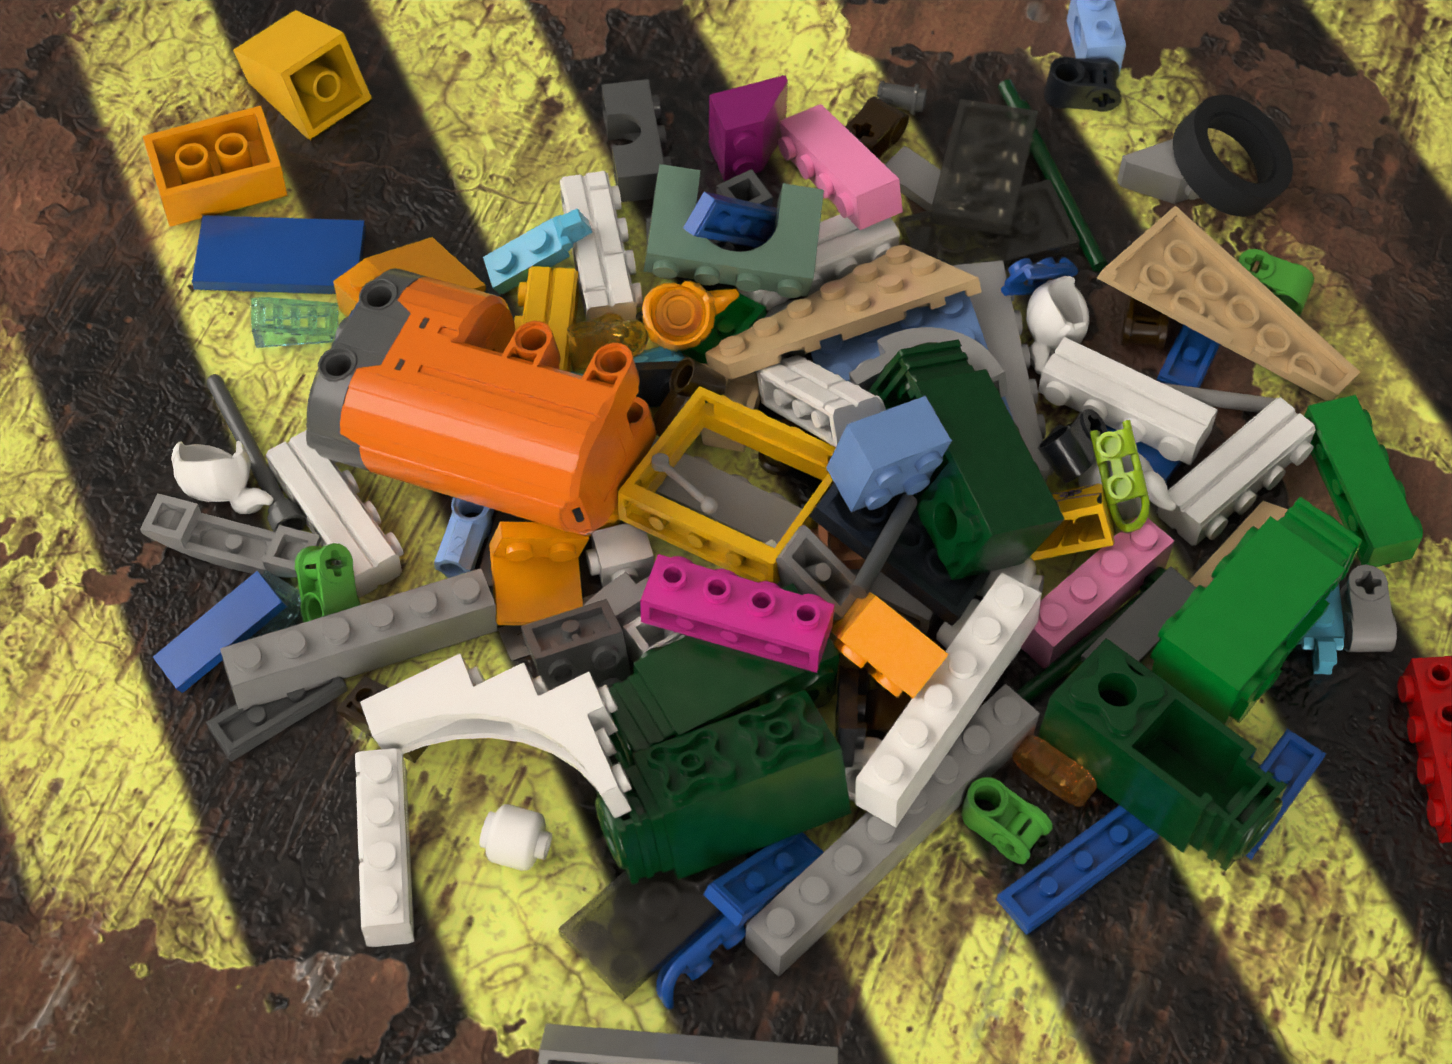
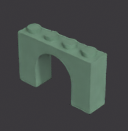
[643,164,824,298]

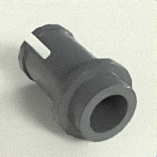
[877,81,927,115]

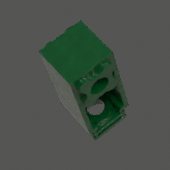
[869,339,1064,580]
[609,583,840,769]
[1036,638,1288,872]
[595,690,851,885]

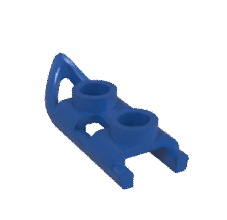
[1001,257,1078,296]
[656,913,746,1010]

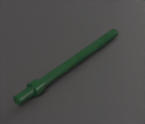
[998,79,1108,272]

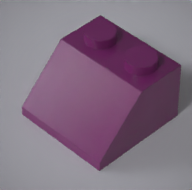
[709,75,788,181]

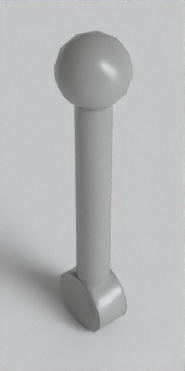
[652,453,718,514]

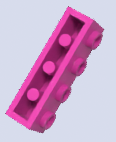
[640,554,835,673]

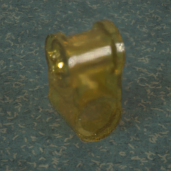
[567,313,648,374]

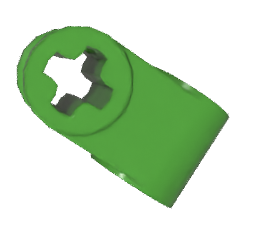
[1238,249,1314,316]
[295,543,360,622]
[961,777,1053,864]

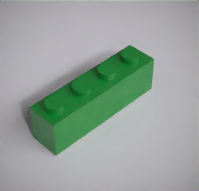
[1304,395,1423,567]

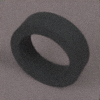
[1173,95,1293,217]

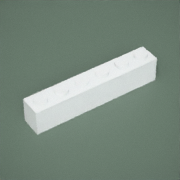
[856,573,1041,827]

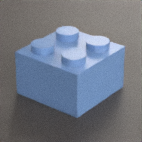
[826,396,952,512]

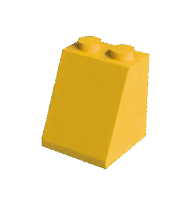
[233,10,372,139]

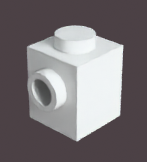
[586,523,654,588]

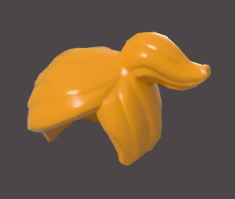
[642,281,739,352]

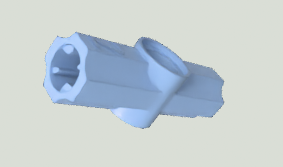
[434,497,495,578]

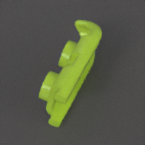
[1090,420,1150,533]

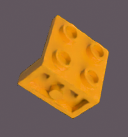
[489,521,589,625]

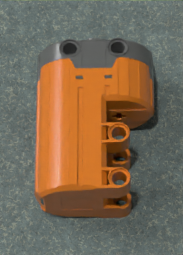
[306,268,657,536]

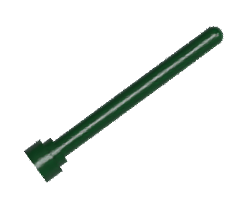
[1016,567,1166,704]

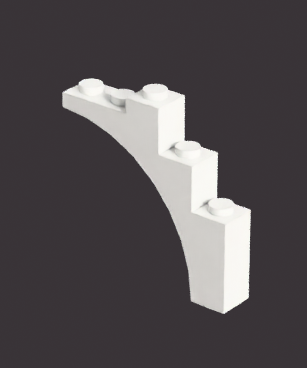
[360,654,632,819]

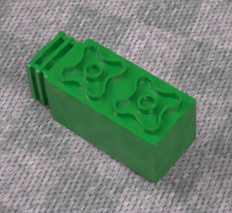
[1150,497,1362,726]

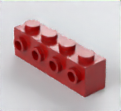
[1398,656,1452,843]

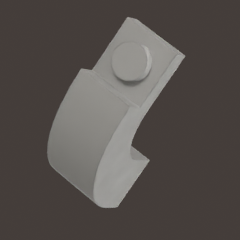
[849,327,1008,398]

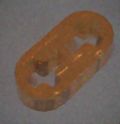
[1012,735,1097,807]

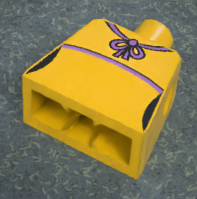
[1031,483,1115,561]

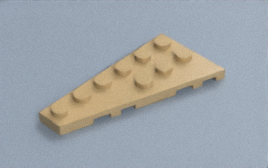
[1097,205,1360,401]
[705,244,982,380]

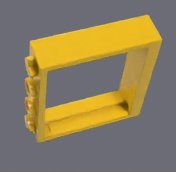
[618,386,836,584]

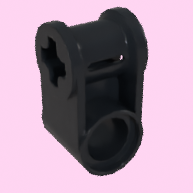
[1043,56,1121,112]
[1038,409,1108,483]

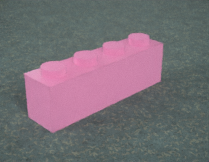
[778,104,903,230]
[1021,516,1175,669]

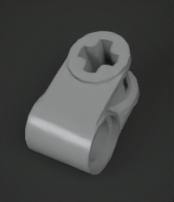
[1340,565,1397,652]

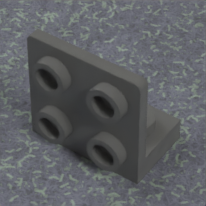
[521,599,631,691]

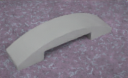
[140,493,321,577]

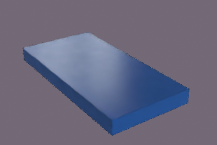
[192,215,366,294]

